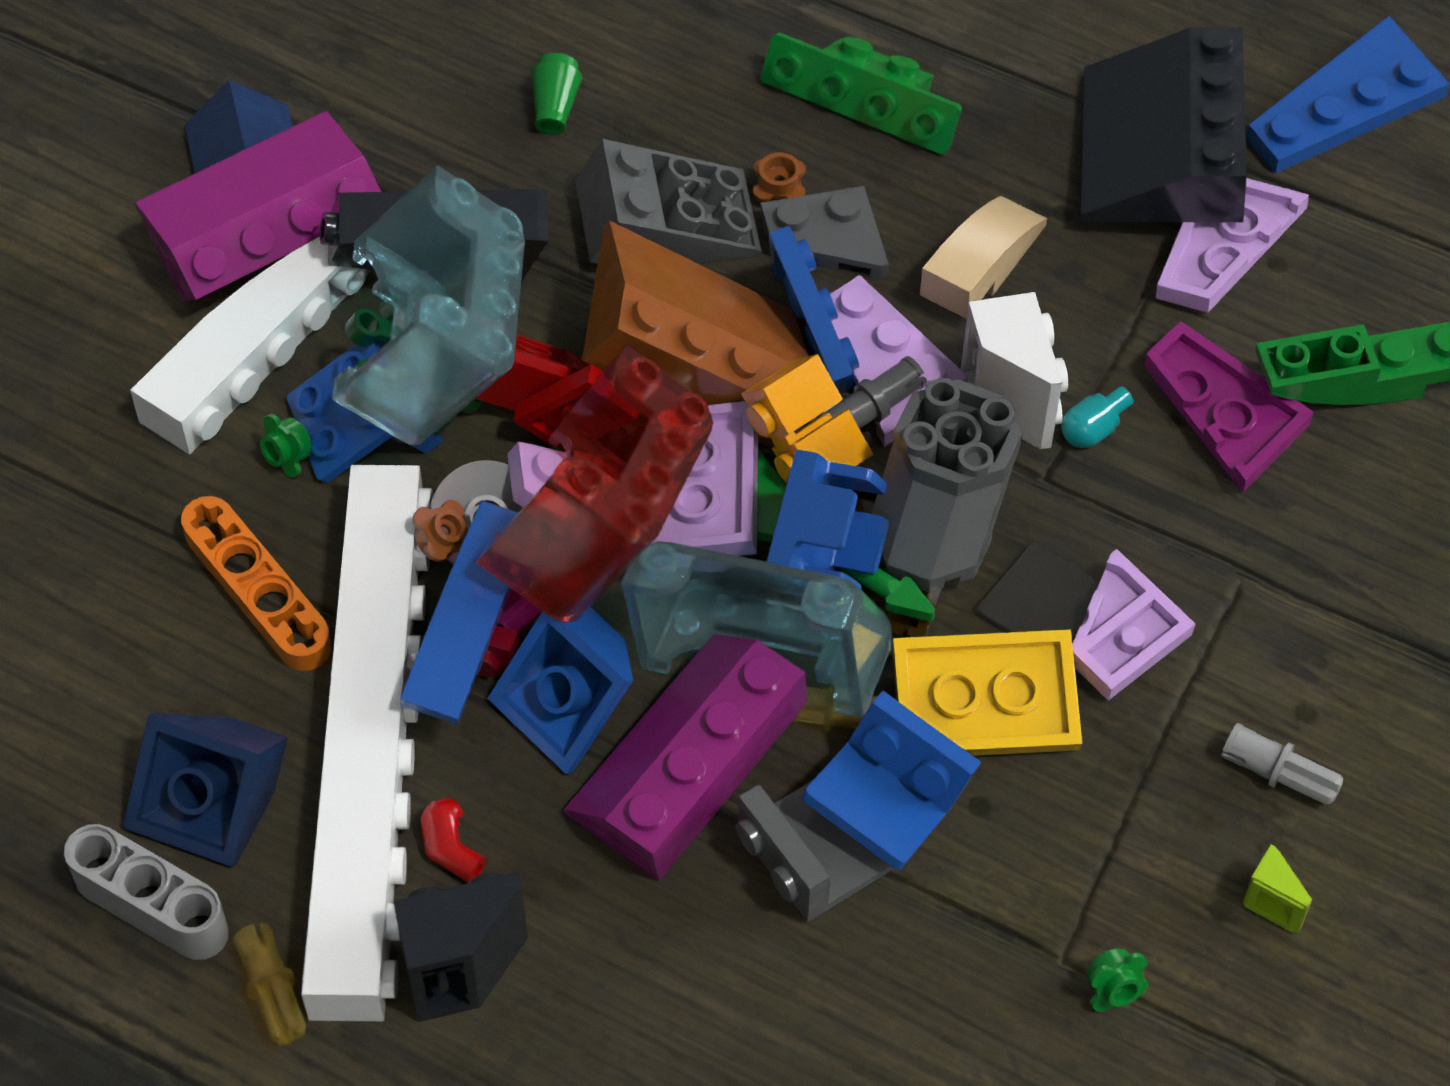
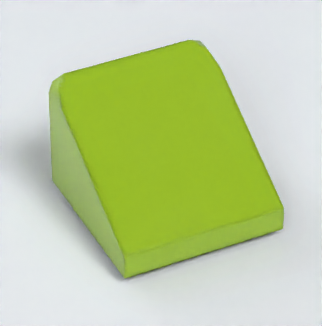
[1243,845,1312,934]

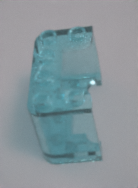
[332,165,525,445]

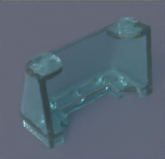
[621,542,892,718]

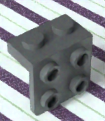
[735,780,894,922]

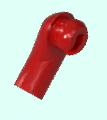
[420,798,487,883]

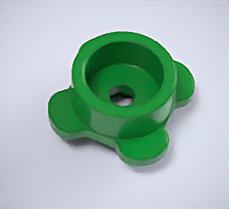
[259,414,312,478]
[1086,949,1148,1012]

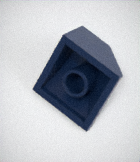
[123,713,288,867]

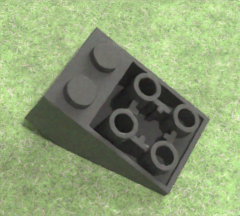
[575,139,761,264]

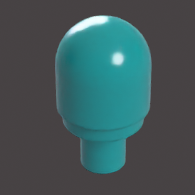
[1061,386,1134,449]

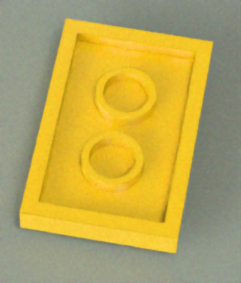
[892,629,1082,756]

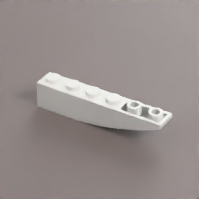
[130,236,372,455]

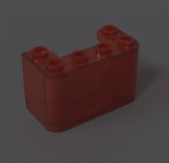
[476,344,713,623]

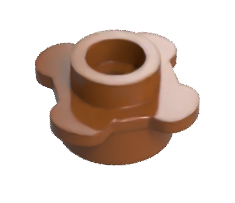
[753,152,806,202]
[412,500,468,562]

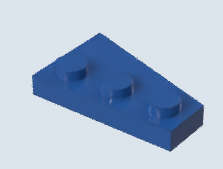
[769,225,860,393]

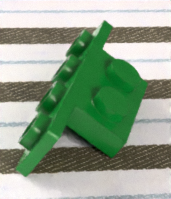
[761,32,962,154]

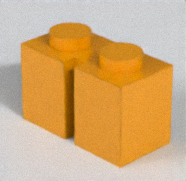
[741,354,873,483]

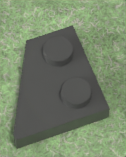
[760,186,889,279]

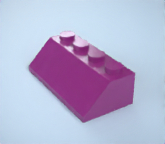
[134,111,381,301]
[564,634,808,881]

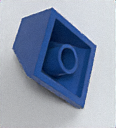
[487,603,633,774]

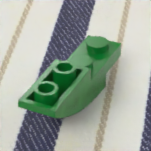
[1255,322,1450,405]

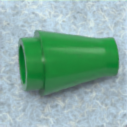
[531,53,582,135]

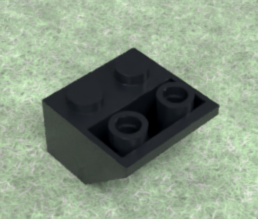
[393,872,528,1022]

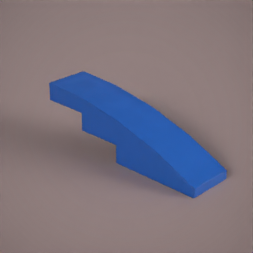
[400,500,537,725]

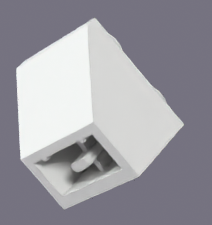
[961,292,1068,449]

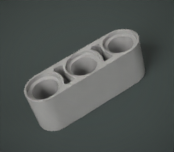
[64,824,229,960]

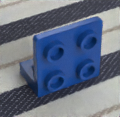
[287,340,443,483]
[801,691,982,870]

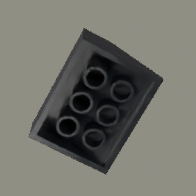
[1081,27,1246,222]

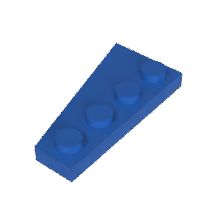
[1246,16,1450,174]

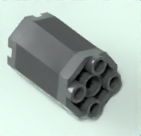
[871,378,1022,593]

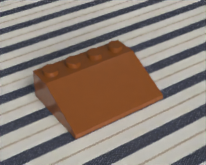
[582,220,809,449]

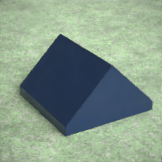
[184,80,293,173]

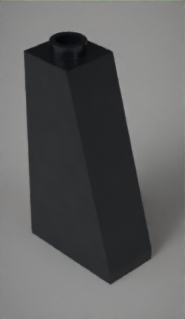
[320,189,548,284]

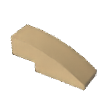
[920,196,1047,319]

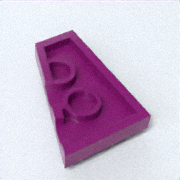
[1144,321,1314,493]

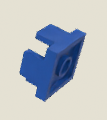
[766,449,889,597]

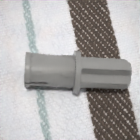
[1221,723,1343,804]

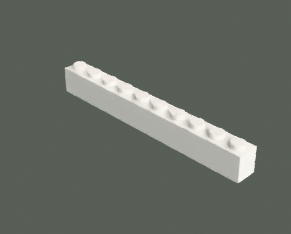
[302,465,433,1021]

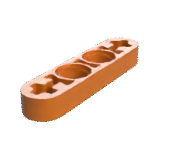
[181,496,332,671]

